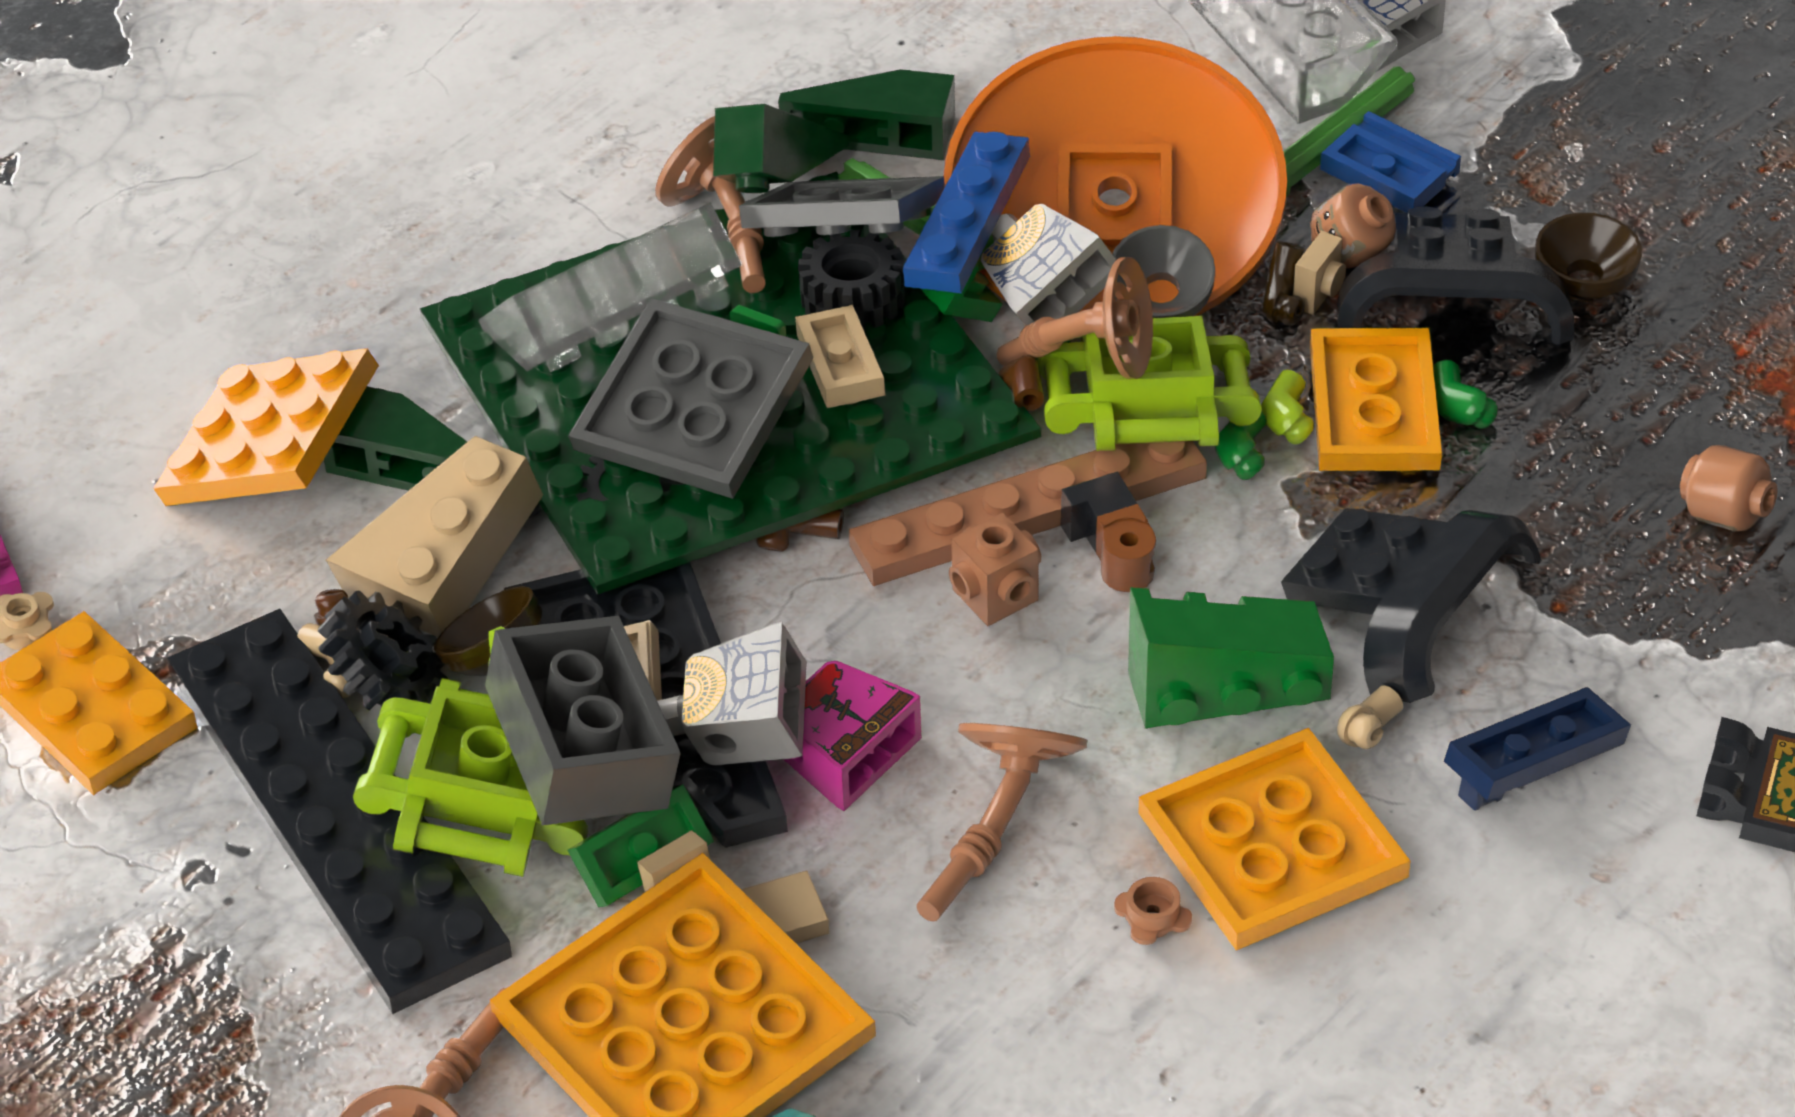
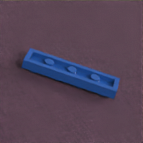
[903,132,1030,293]

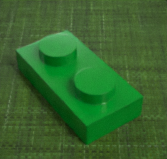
[567,784,714,908]

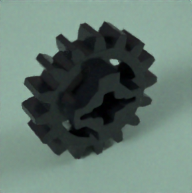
[318,590,448,711]

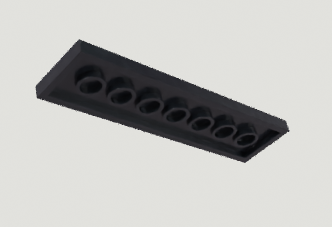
[167,608,512,1014]

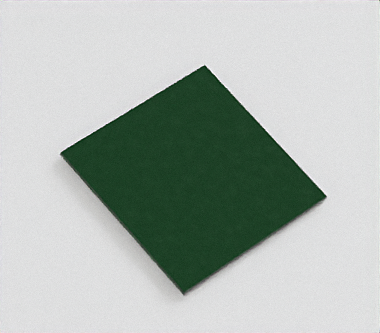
[419,171,1042,595]

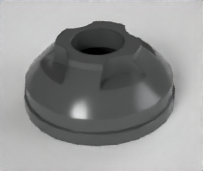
[1112,225,1216,318]

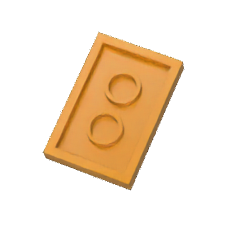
[1310,328,1442,471]
[0,611,198,795]

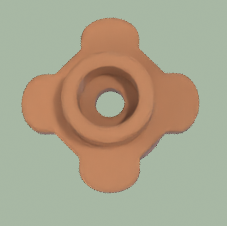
[1114,877,1192,945]

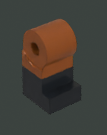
[1061,471,1156,592]

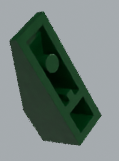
[778,69,955,160]
[713,104,849,193]
[324,386,467,491]

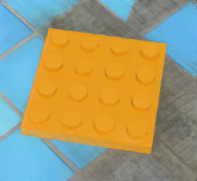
[490,852,876,1117]

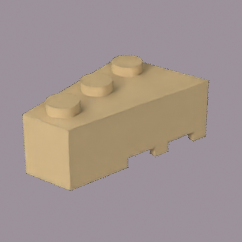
[326,436,543,637]

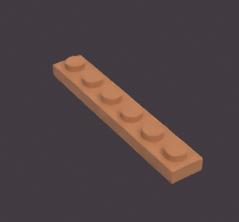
[849,441,1207,587]

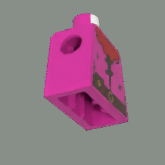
[783,660,922,811]

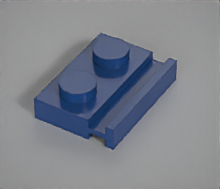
[1320,111,1461,213]

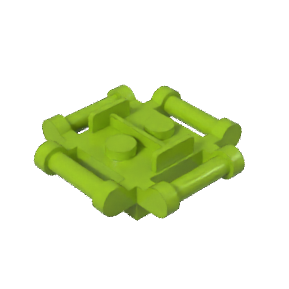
[1037,316,1262,451]
[353,678,589,877]

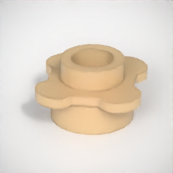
[0,592,54,650]

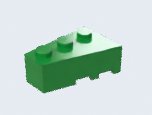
[1128,587,1334,729]

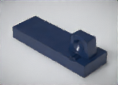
[1444,687,1631,811]

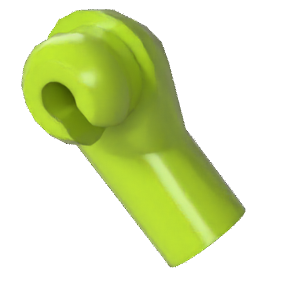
[1261,370,1314,444]

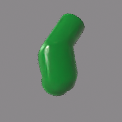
[1433,360,1498,429]
[1215,411,1266,480]

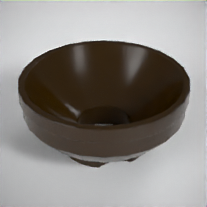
[1535,212,1642,302]
[434,586,542,676]

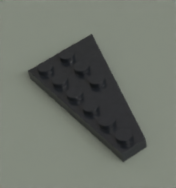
[504,562,788,848]

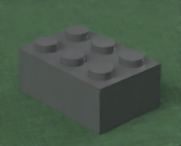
[485,616,680,826]

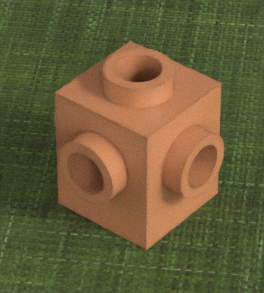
[949,513,1041,626]

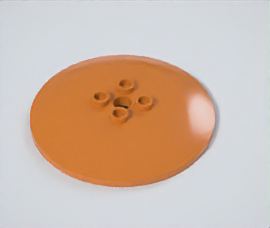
[943,36,1287,316]

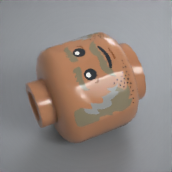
[1310,183,1396,269]
[1680,445,1778,531]

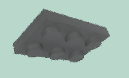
[739,176,945,237]

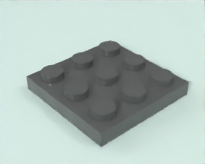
[568,298,813,499]

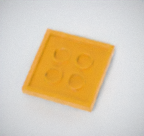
[153,348,379,506]
[1138,727,1411,951]

